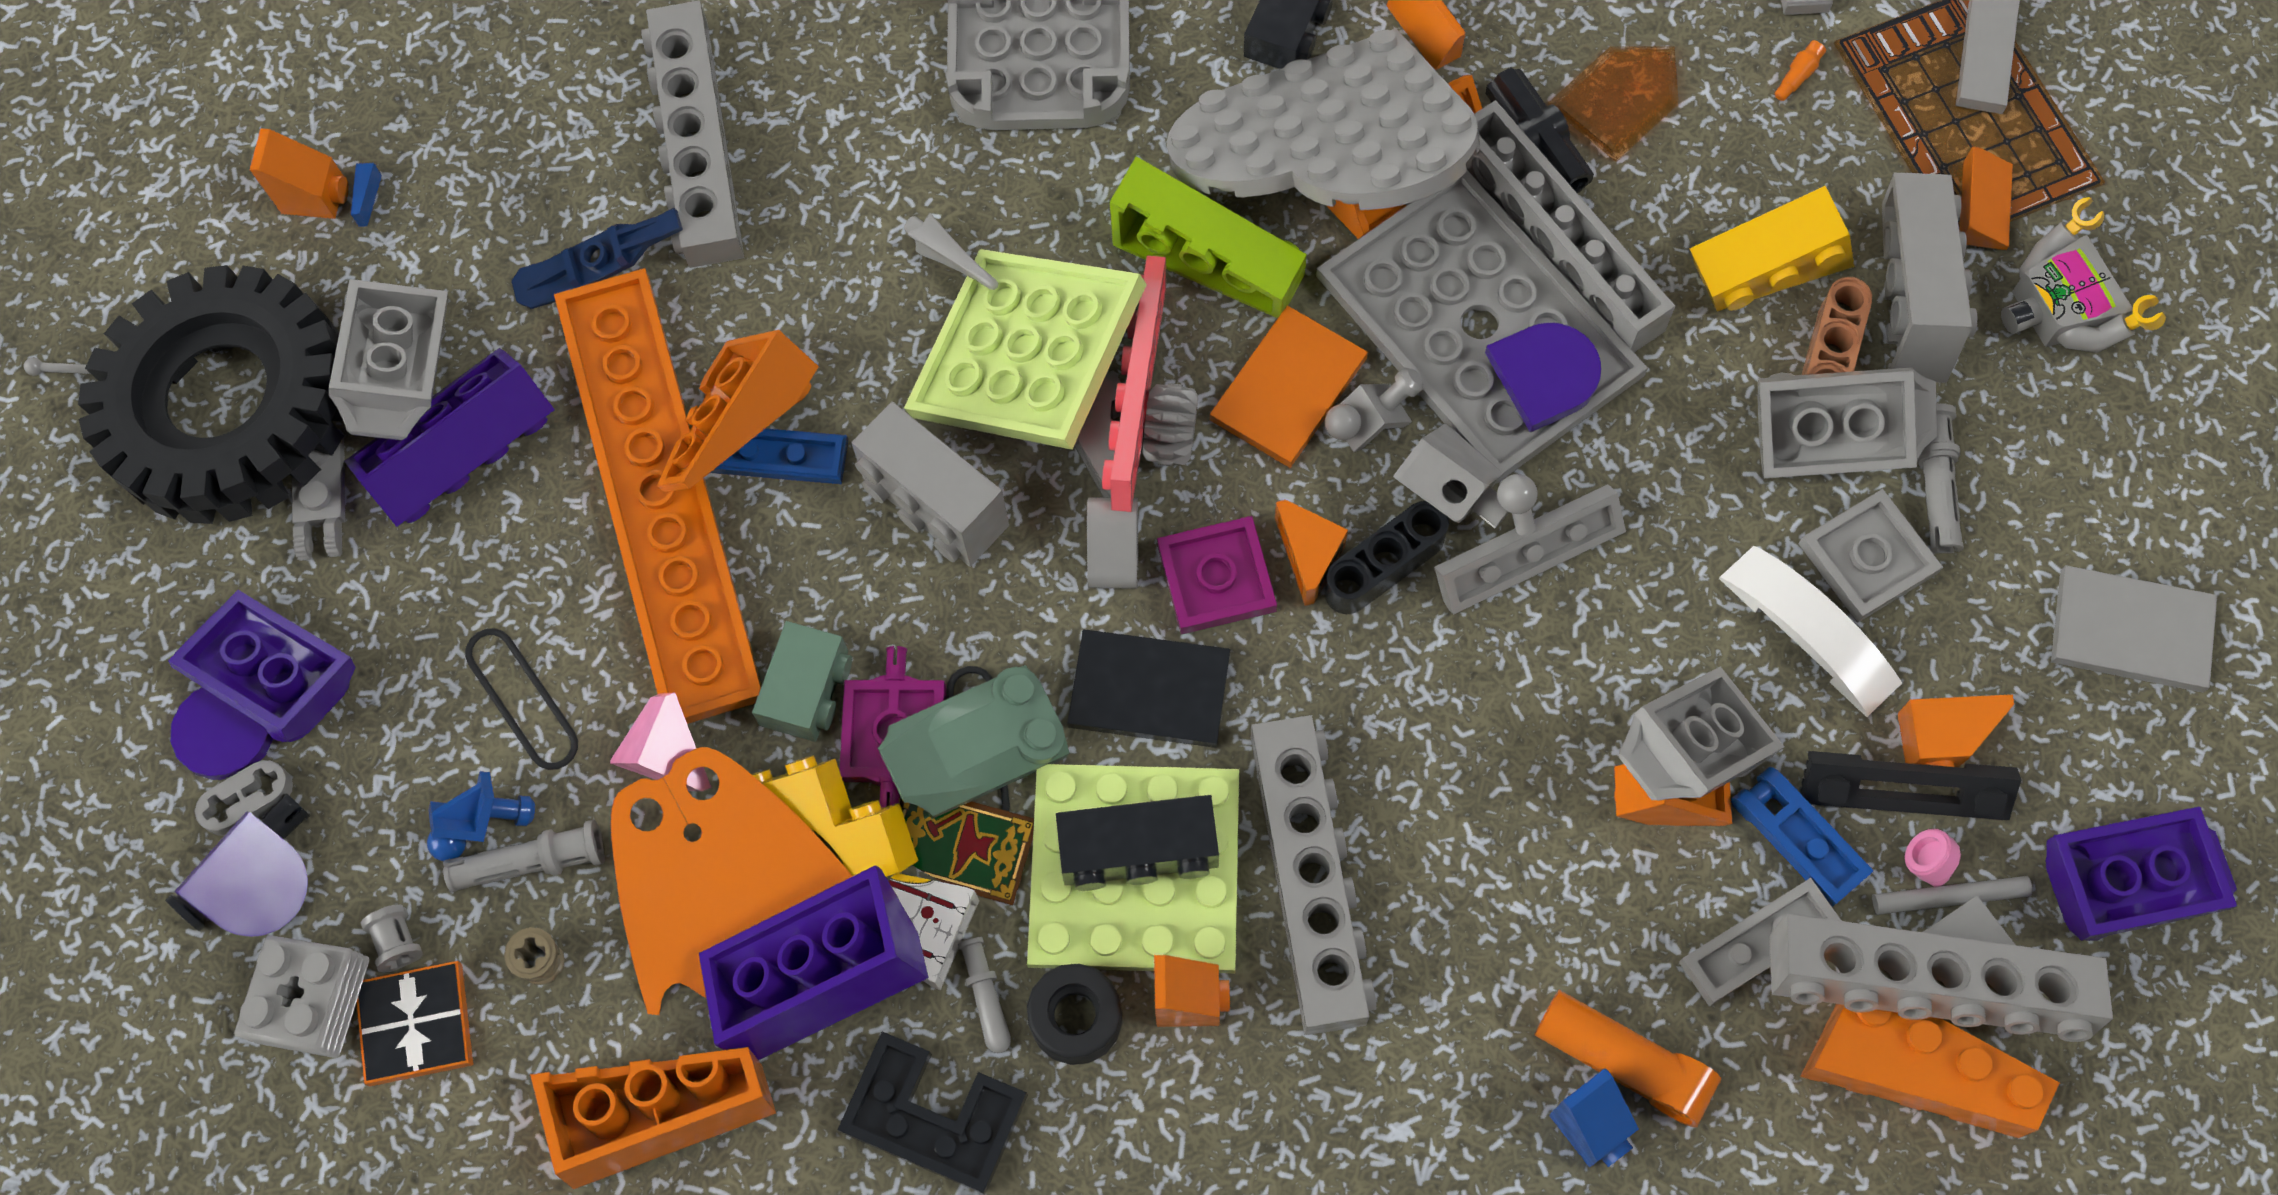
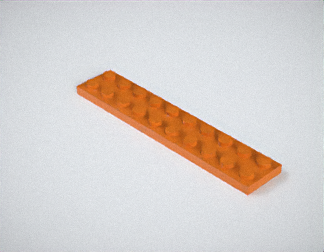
[554,268,762,724]

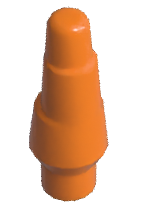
[1775,40,1826,101]

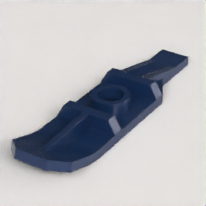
[511,208,683,309]

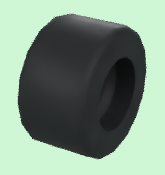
[1027,963,1123,1065]

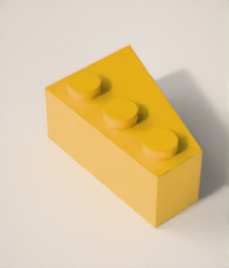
[1689,186,1855,311]

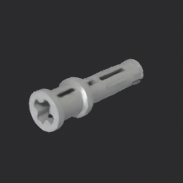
[1917,403,1964,553]
[443,819,605,892]

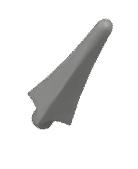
[904,213,998,290]

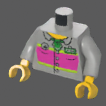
[2001,197,2166,353]

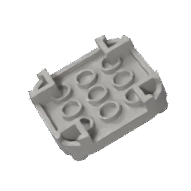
[945,0,1130,130]

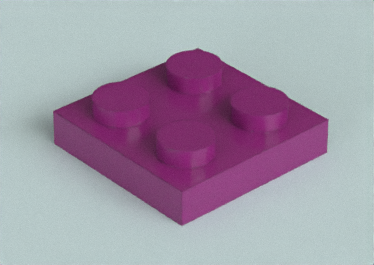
[1157,516,1277,635]

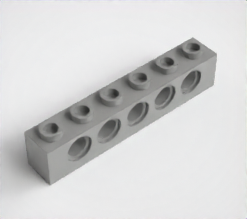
[641,0,744,268]
[1466,100,1675,352]
[1251,715,1376,1035]
[1770,913,2113,1042]

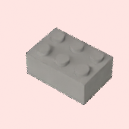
[851,402,1009,567]

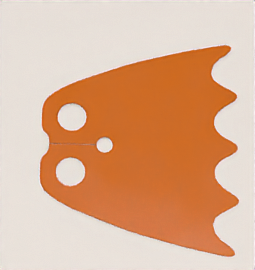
[611,747,853,1015]

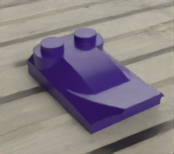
[168,590,356,742]
[2045,806,2237,941]

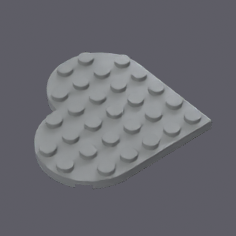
[1167,28,1480,210]

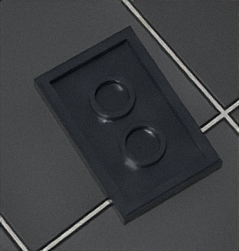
[1067,629,1230,748]

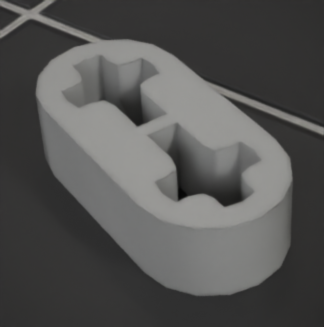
[195,760,293,836]

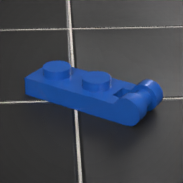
[1731,766,1874,907]

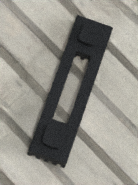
[1800,751,2022,820]

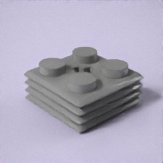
[234,935,369,1058]

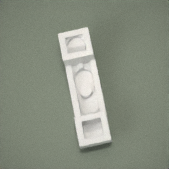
[1719,546,1902,717]

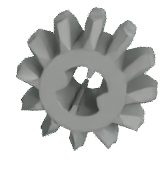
[1142,383,1198,466]

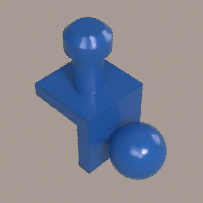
[427,771,535,862]

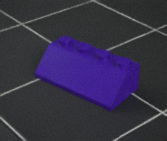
[344,348,555,527]
[699,865,929,1060]

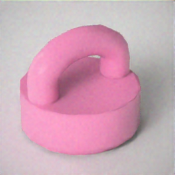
[1904,829,1961,887]

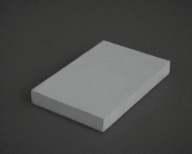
[2051,565,2217,693]

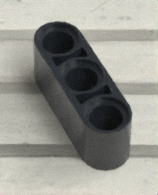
[1325,501,1449,614]

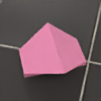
[610,692,711,791]

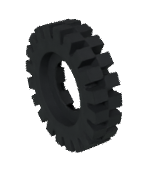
[78,265,344,524]

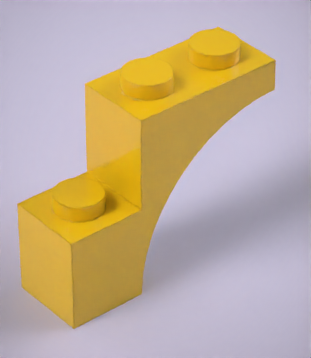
[752,755,918,877]

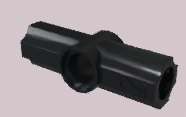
[1485,67,1594,193]

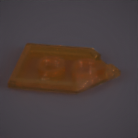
[1548,46,1679,162]

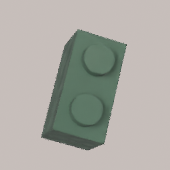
[752,621,852,742]

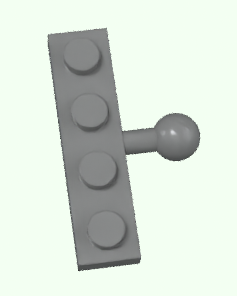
[1434,474,1626,615]

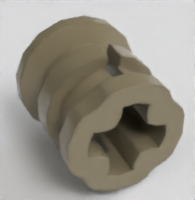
[504,927,565,985]

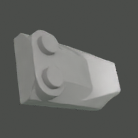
[329,279,448,440]
[1757,368,1937,479]
[1619,666,1785,801]

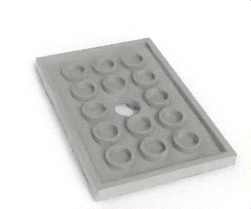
[1316,171,1648,483]

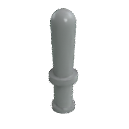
[958,937,1011,1053]

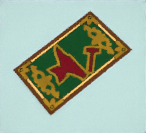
[900,799,1034,906]

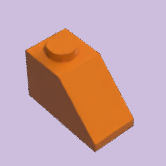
[250,128,349,219]
[1898,694,2014,767]
[1614,764,1732,826]
[1154,955,1230,1027]

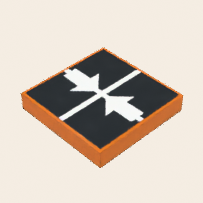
[357,961,473,1087]

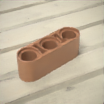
[1802,277,1872,375]

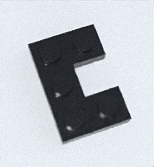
[837,1031,1028,1195]

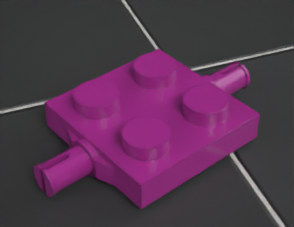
[839,646,946,808]

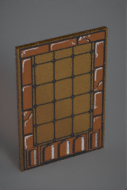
[1834,0,2105,232]

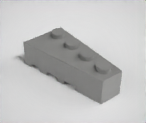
[1882,172,1977,383]

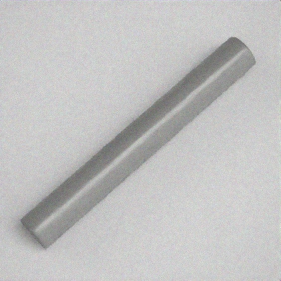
[1872,876,2033,915]

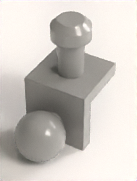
[1325,368,1423,452]

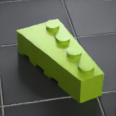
[1110,156,1307,318]

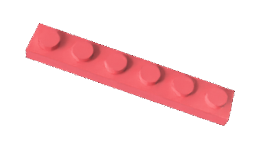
[1102,255,1166,512]

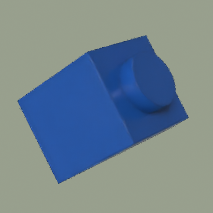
[1549,1068,1639,1168]

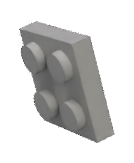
[1798,489,1943,623]

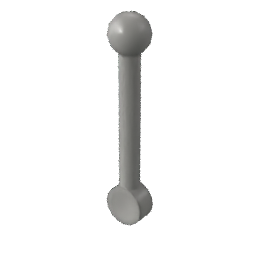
[23,357,91,376]

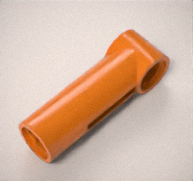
[1534,990,1721,1127]

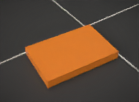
[1210,305,1368,468]

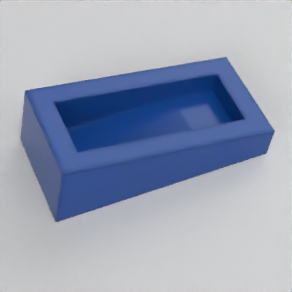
[351,163,382,227]

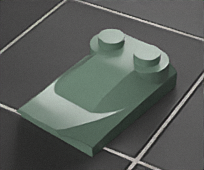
[878,665,1070,819]

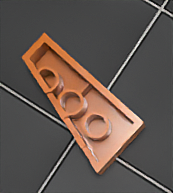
[1800,1004,2060,1138]
[530,1047,776,1189]

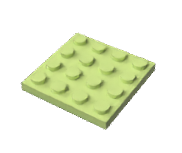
[904,249,1147,450]
[1027,764,1239,974]

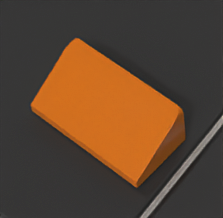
[1386,0,1466,70]
[1960,147,2013,250]

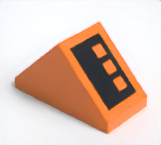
[1275,499,1348,606]

